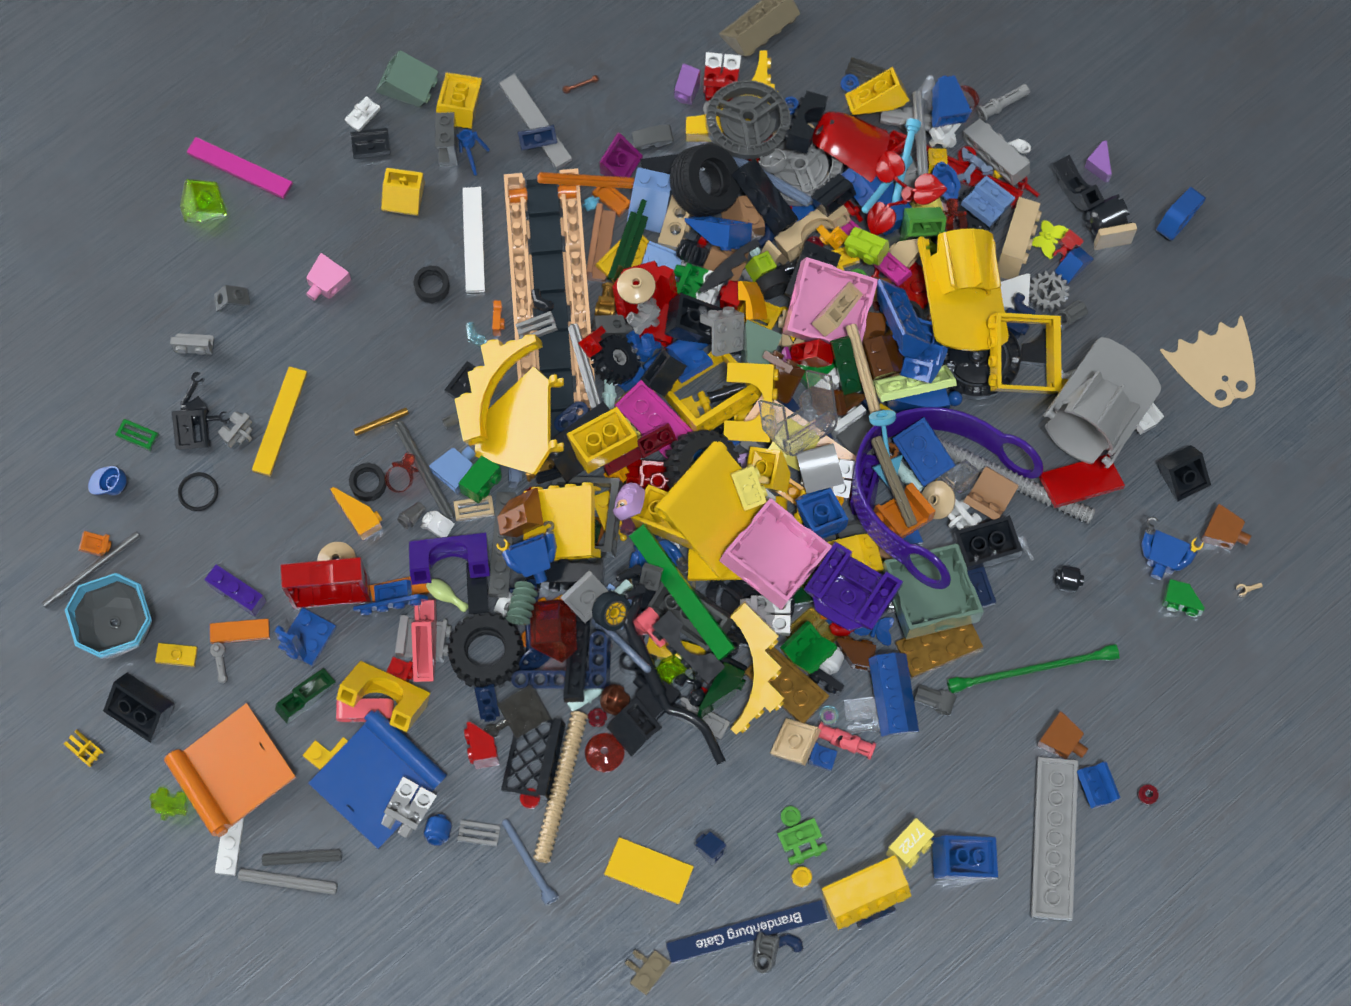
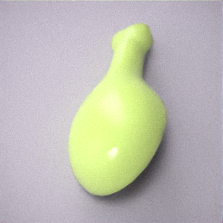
[426,578,468,612]

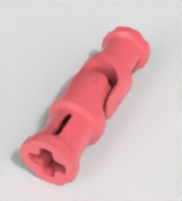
[817,722,877,760]

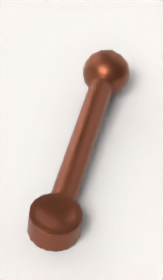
[563,75,599,94]

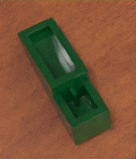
[275,668,336,724]

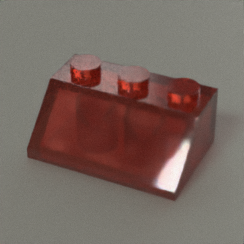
[530,599,577,663]

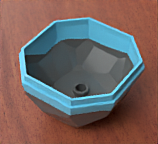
[65,573,152,659]

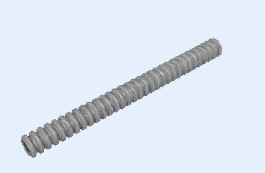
[938,437,1095,524]

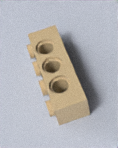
[658,194,693,251]

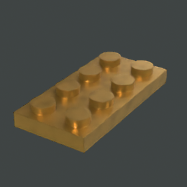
[895,624,983,679]
[745,647,829,724]

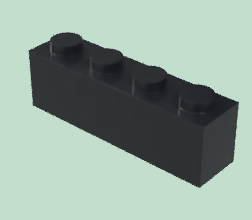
[732,159,798,236]

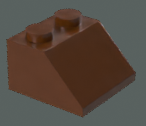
[862,335,904,381]

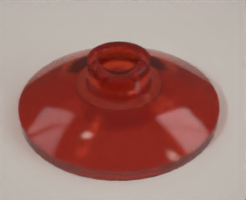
[585,733,625,772]

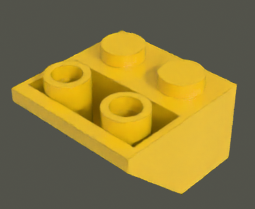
[381,168,425,216]

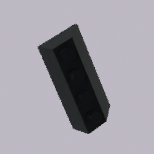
[547,401,610,483]

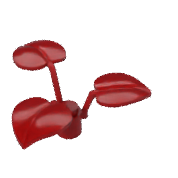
[867,151,947,236]

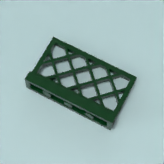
[607,199,649,282]

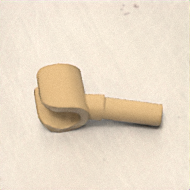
[1236,583,1263,598]

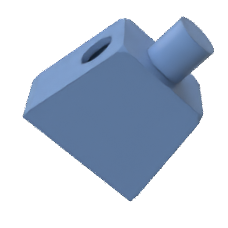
[429,446,476,495]

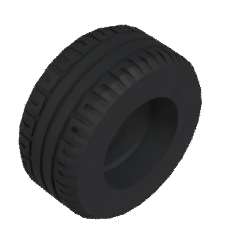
[670,143,740,217]

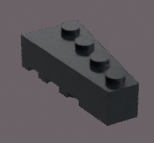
[525,558,605,592]

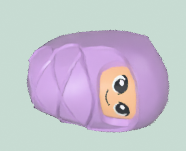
[613,483,645,521]

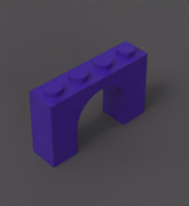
[409,533,490,585]

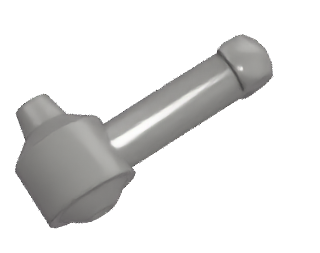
[210,643,227,683]

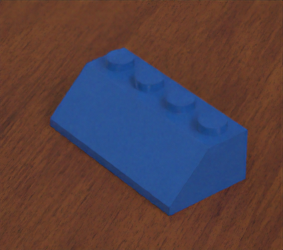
[842,168,912,235]
[877,279,931,359]
[868,653,919,737]

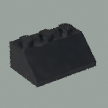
[954,515,1023,571]
[103,672,175,743]

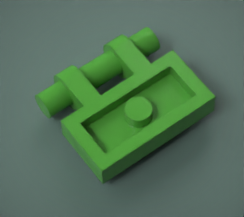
[777,818,828,866]

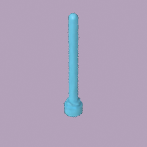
[892,118,921,202]
[862,153,913,213]

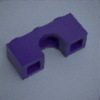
[204,564,267,617]

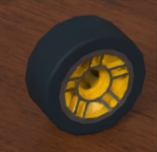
[592,591,631,631]

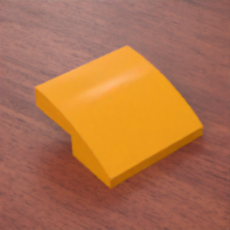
[738,281,767,320]

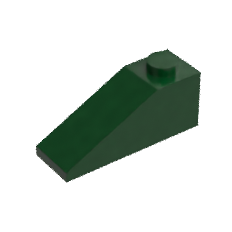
[697,662,746,718]

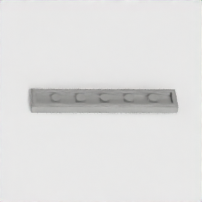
[499,74,572,170]

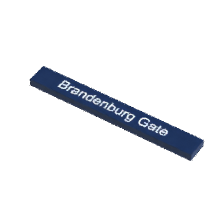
[666,900,828,964]

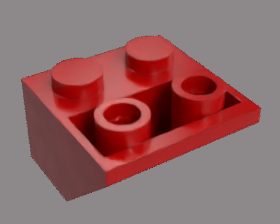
[464,722,499,769]

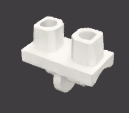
[344,96,381,132]
[929,123,961,148]
[948,499,982,530]

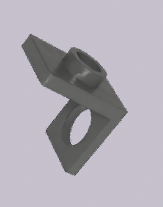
[214,285,250,311]

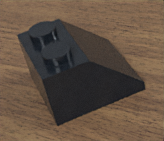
[1158,445,1211,501]

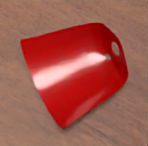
[812,111,889,182]

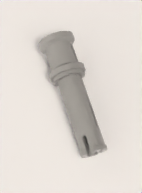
[976,84,1030,121]

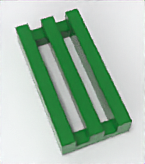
[115,419,159,451]

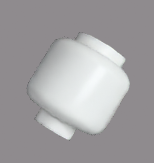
[820,647,844,675]

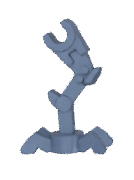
[941,148,993,204]

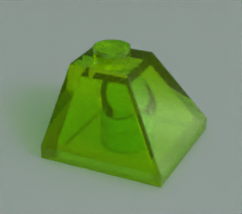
[180,179,227,224]

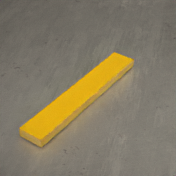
[252,366,308,477]

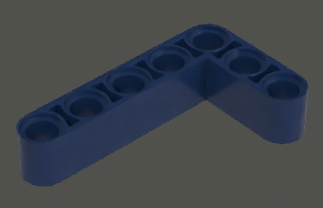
[511,631,611,690]

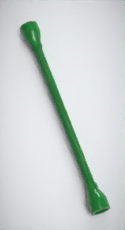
[947,644,1120,694]

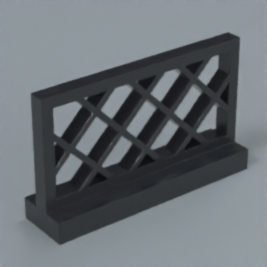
[501,714,566,801]

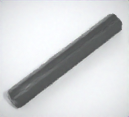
[262,849,342,866]

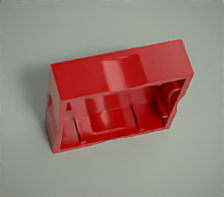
[281,557,371,609]

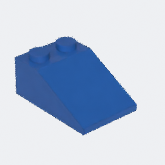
[685,216,752,251]
[932,835,998,879]

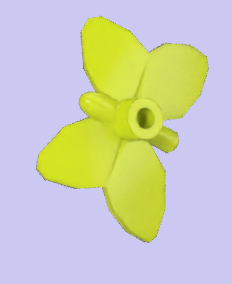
[1032,220,1068,259]

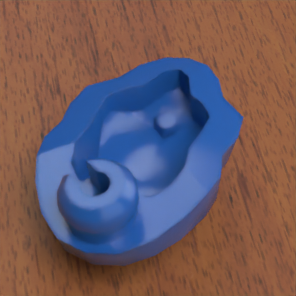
[932,162,961,203]

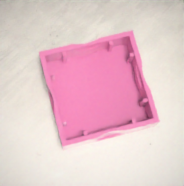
[782,257,878,345]
[720,498,832,610]

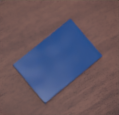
[892,417,956,487]

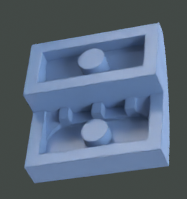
[961,176,1015,227]

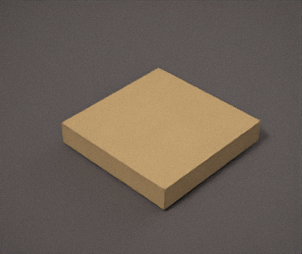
[1093,223,1137,250]
[770,718,821,766]

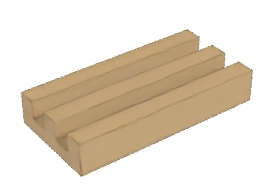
[453,495,495,521]

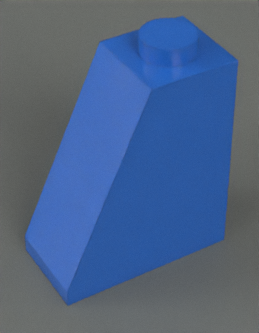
[932,75,972,128]

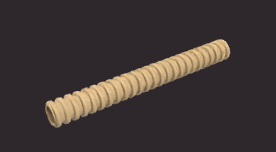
[533,711,588,863]

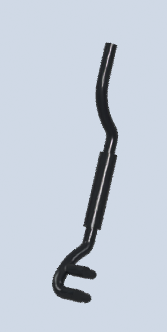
[616,565,726,765]

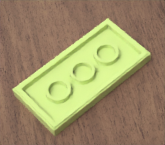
[873,365,957,402]

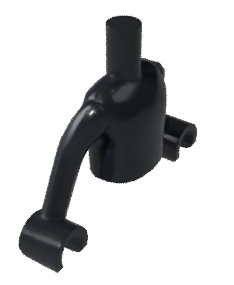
[180,372,230,425]

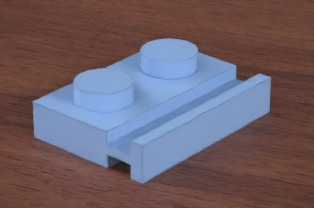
[641,241,682,279]

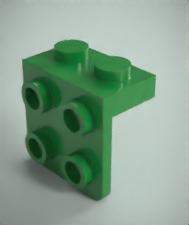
[780,621,838,674]

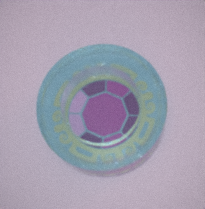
[819,706,839,726]

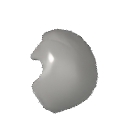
[758,148,787,174]

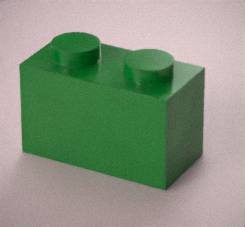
[458,455,502,504]

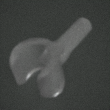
[1018,537,1035,561]

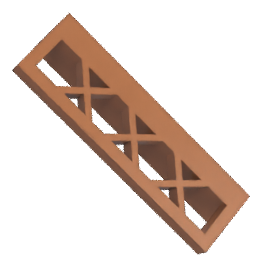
[586,203,616,283]

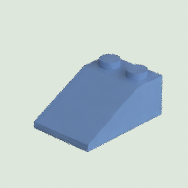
[626,167,672,233]

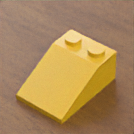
[845,67,910,115]
[436,72,482,129]
[818,534,884,573]

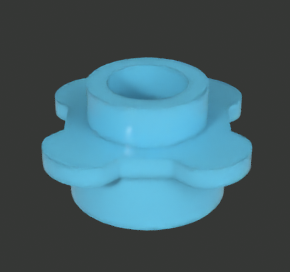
[582,196,600,212]

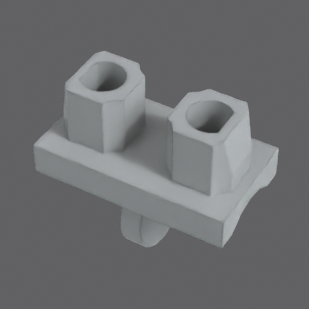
[626,297,661,335]
[218,411,253,448]

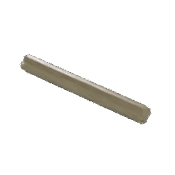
[871,436,917,527]

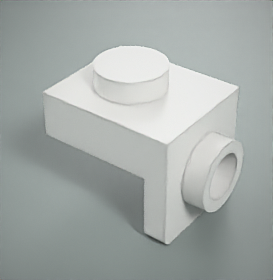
[420,511,455,538]

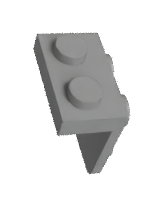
[700,307,744,356]

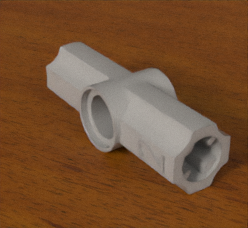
[880,107,933,132]

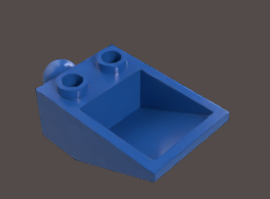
[886,388,963,413]

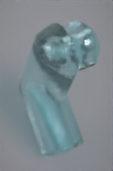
[465,322,486,346]

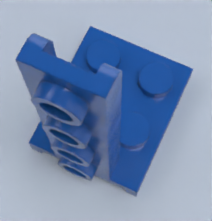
[274,607,337,667]

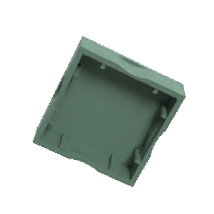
[881,543,984,639]

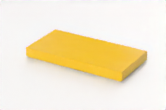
[604,837,694,905]

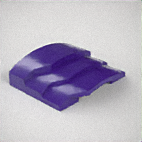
[804,542,903,631]

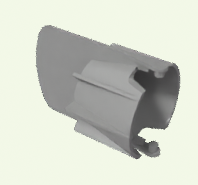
[1043,337,1161,469]

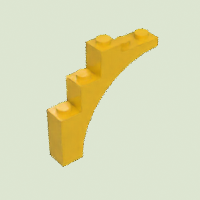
[686,51,775,142]
[455,334,543,446]
[731,601,784,735]

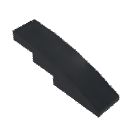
[697,238,760,295]

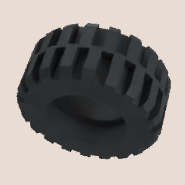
[664,430,741,489]
[448,612,524,688]

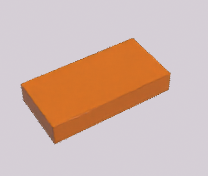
[592,187,630,217]

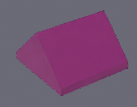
[599,133,643,177]

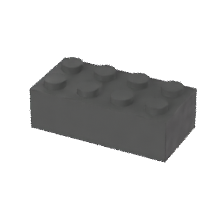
[647,583,734,651]

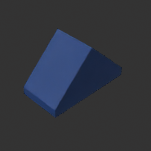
[1054,247,1094,284]

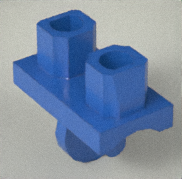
[626,330,661,362]

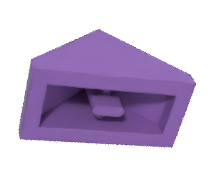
[1085,141,1112,183]

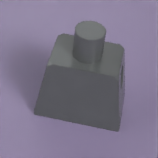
[591,315,634,342]

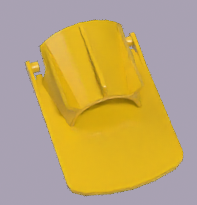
[917,229,1009,351]

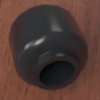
[1055,565,1084,592]

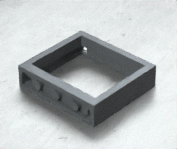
[549,477,624,558]

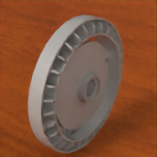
[774,131,843,206]

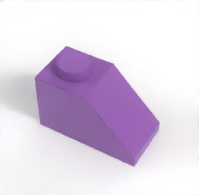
[674,63,700,105]

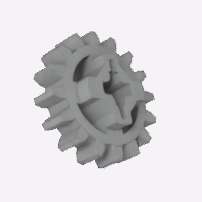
[1029,271,1070,312]

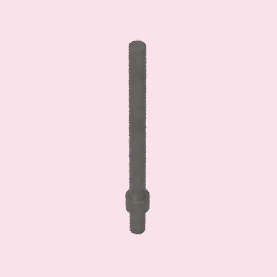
[42,531,140,608]

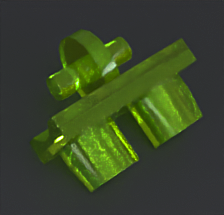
[149,787,187,821]

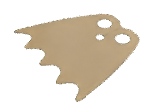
[1160,316,1255,408]

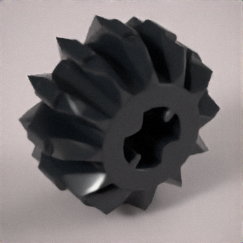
[676,239,708,266]

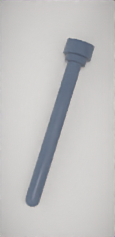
[592,619,651,673]
[502,819,559,905]

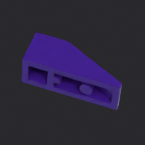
[850,455,880,515]

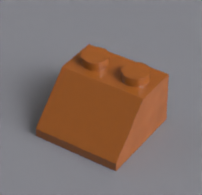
[497,488,544,537]

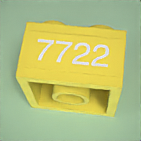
[886,818,934,871]

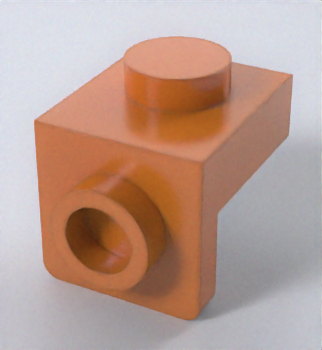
[78,531,111,557]

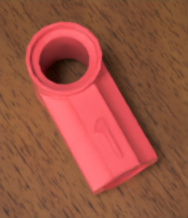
[634,607,666,648]

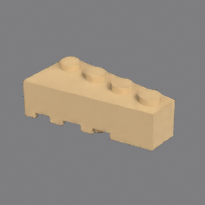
[998,197,1042,279]

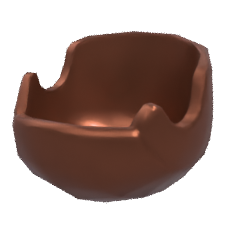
[600,684,630,716]

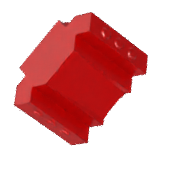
[612,261,678,320]
[626,459,670,492]

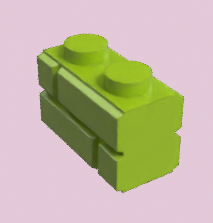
[844,227,890,266]

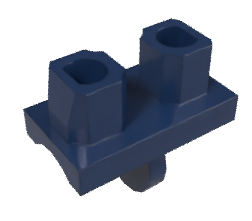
[474,684,500,722]

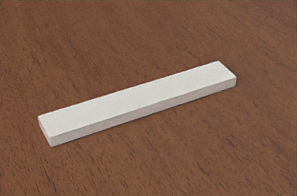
[462,187,485,293]

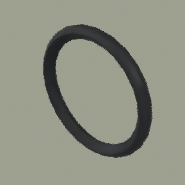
[178,472,218,511]

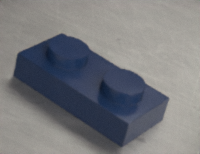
[967,566,996,608]

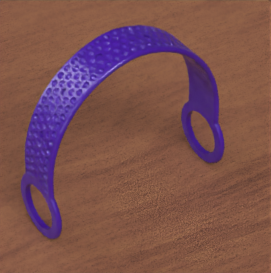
[851,407,1043,589]

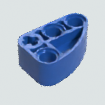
[1156,187,1206,241]

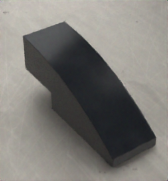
[466,563,489,614]

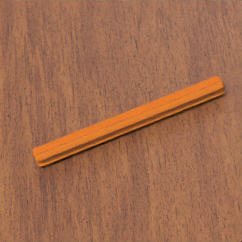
[537,172,635,189]

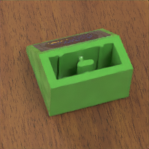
[900,207,947,242]

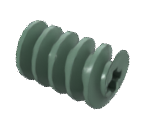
[506,581,538,625]

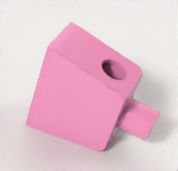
[306,253,351,301]

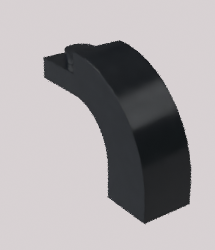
[1052,155,1105,210]

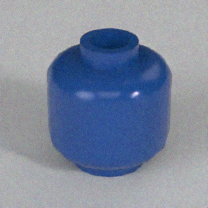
[424,814,452,846]

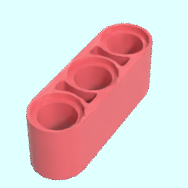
[336,698,394,722]

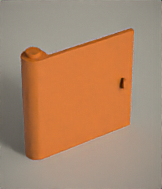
[164,703,296,837]

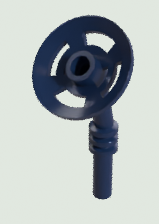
[519,592,554,670]

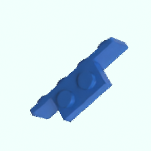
[353,580,428,615]

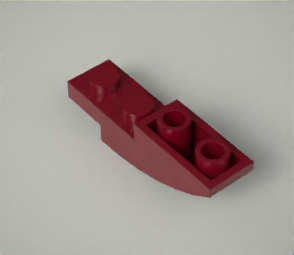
[603,423,677,476]

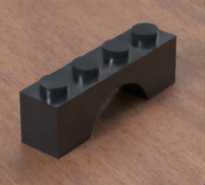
[784,91,828,154]
[651,610,725,684]

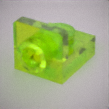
[657,655,687,685]

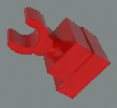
[1052,229,1084,263]

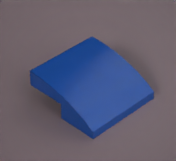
[900,343,948,383]

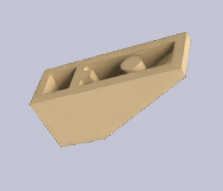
[812,281,863,337]

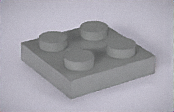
[560,570,609,623]

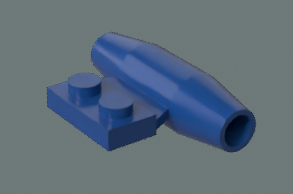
[643,339,713,384]

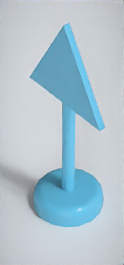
[869,410,903,491]

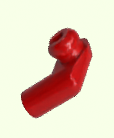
[829,623,855,636]

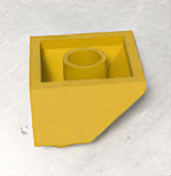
[746,447,791,493]

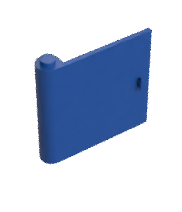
[308,710,447,849]

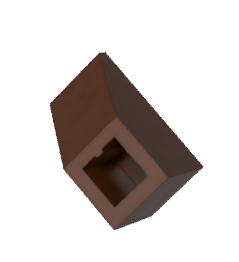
[836,636,876,672]

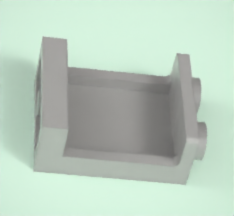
[395,615,452,662]

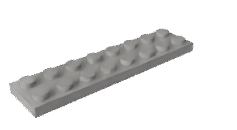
[1031,757,1078,921]

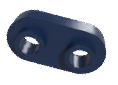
[554,401,590,433]

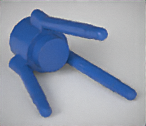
[457,129,490,176]

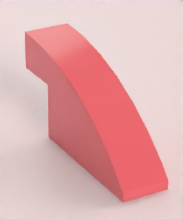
[411,599,437,682]

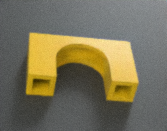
[724,362,779,443]
[336,660,431,732]

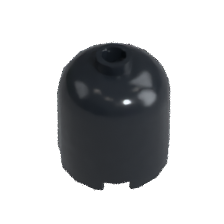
[1084,194,1132,236]

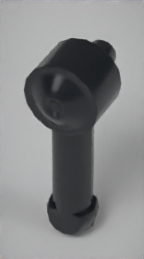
[688,671,705,707]

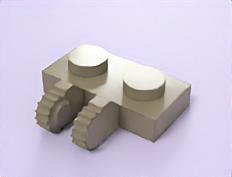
[624,950,671,996]

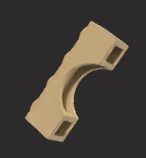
[775,205,851,262]

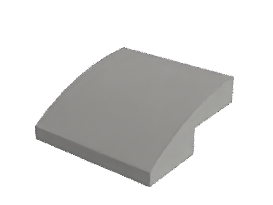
[796,443,844,494]

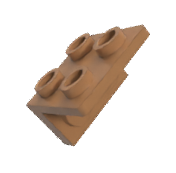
[964,466,1019,520]

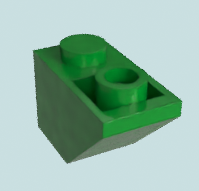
[1162,579,1205,617]

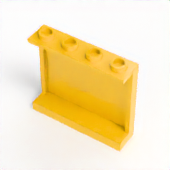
[523,482,601,561]

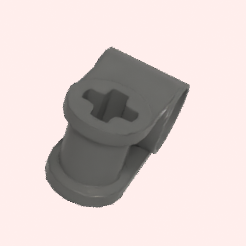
[754,932,780,973]

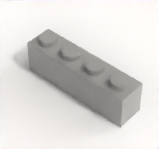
[963,119,1030,186]

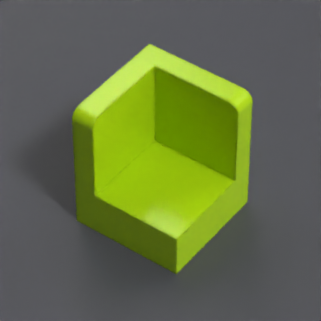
[745,251,777,282]

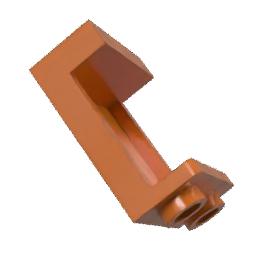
[874,483,936,538]

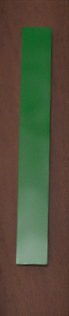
[629,524,736,660]

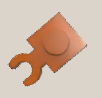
[492,301,505,336]

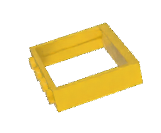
[988,312,1062,394]
[663,351,762,431]

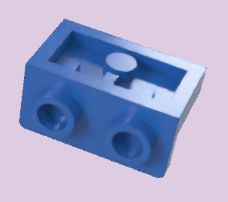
[1077,761,1120,809]

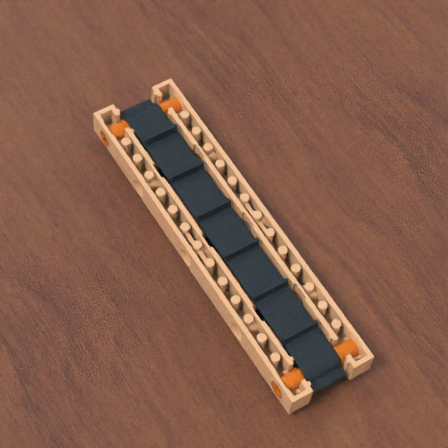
[504,169,595,439]

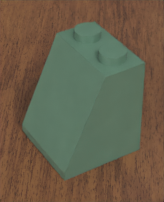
[375,50,438,107]
[741,320,782,364]

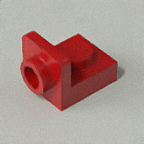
[578,326,606,358]
[386,657,414,683]

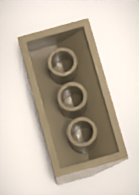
[719,0,801,56]

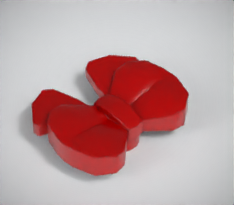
[844,201,864,223]

